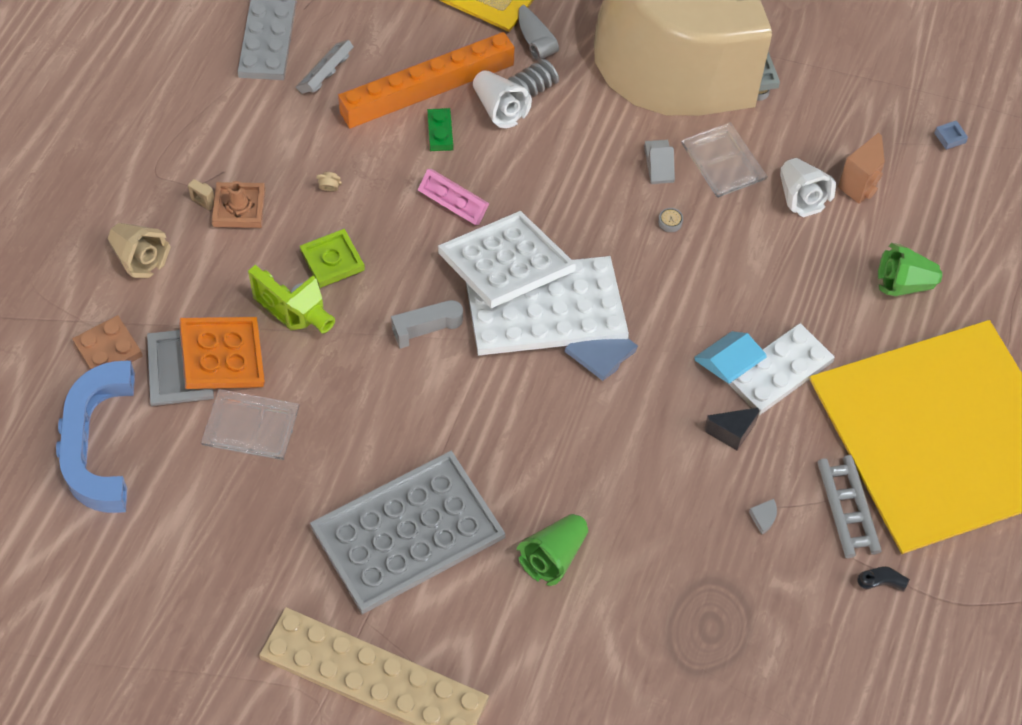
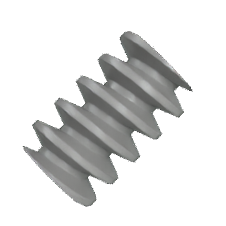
[508,59,559,97]

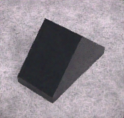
[704,407,759,450]

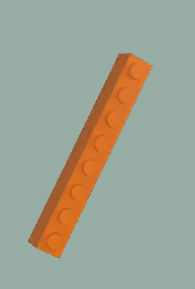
[338,32,515,129]

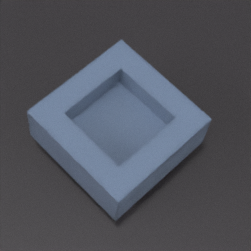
[934,121,968,150]

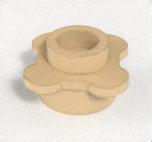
[317,172,342,191]

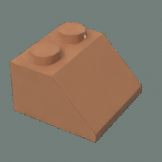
[838,133,885,204]

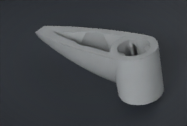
[519,4,559,61]

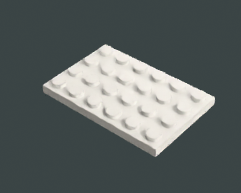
[466,256,629,356]

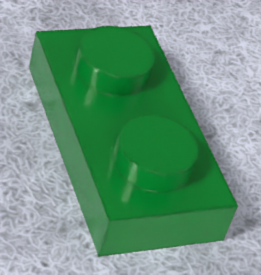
[427,108,453,152]

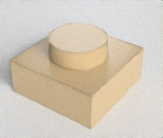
[188,179,215,211]

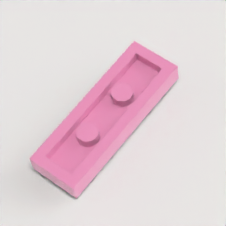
[418,169,489,225]

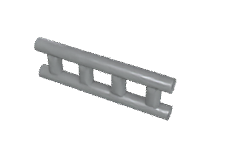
[817,455,882,558]

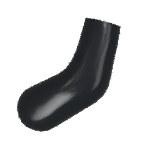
[857,566,910,592]

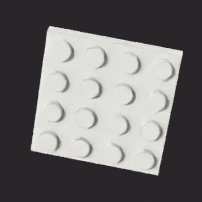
[438,211,575,308]

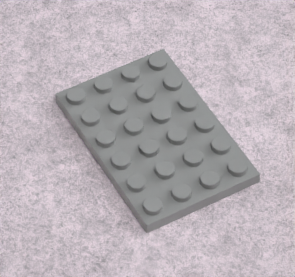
[310,450,505,614]

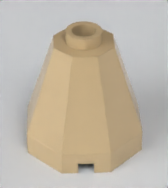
[108,223,171,278]

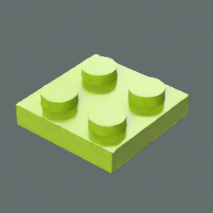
[300,228,365,288]

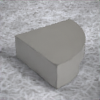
[749,499,777,534]

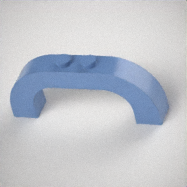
[56,361,135,513]

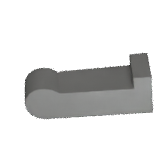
[391,300,463,348]

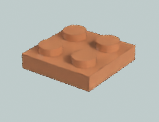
[72,315,143,370]

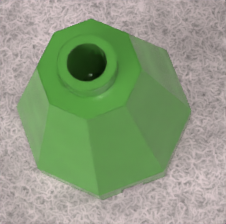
[878,243,942,296]

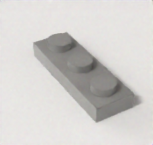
[296,40,354,94]

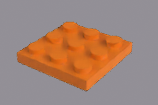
[179,317,265,389]

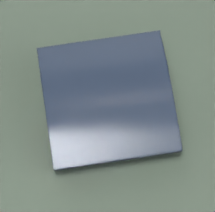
[564,338,638,381]

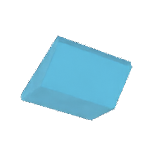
[694,331,767,384]

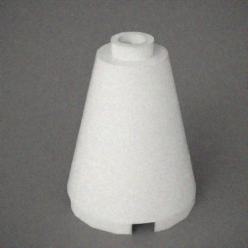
[473,70,532,128]

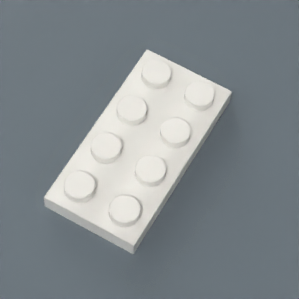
[729,323,835,416]

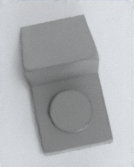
[644,140,675,184]

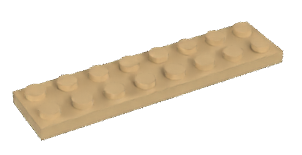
[259,607,489,725]

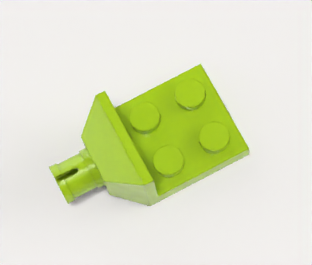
[248,265,335,334]

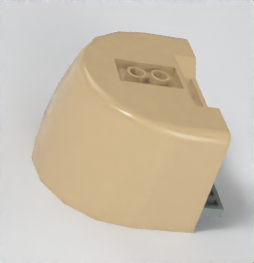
[594,0,780,116]

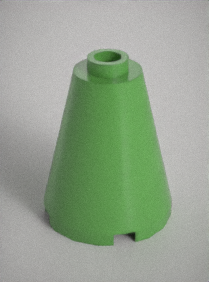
[517,514,588,586]

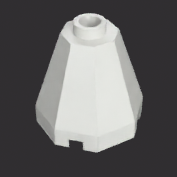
[780,158,836,217]

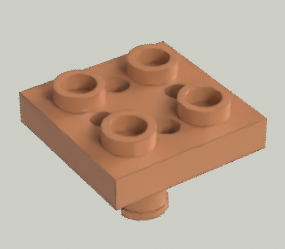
[212,181,265,228]

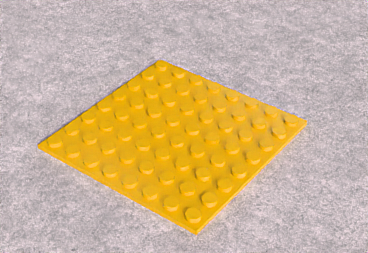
[809,320,1022,554]

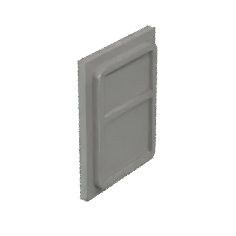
[147,330,214,406]

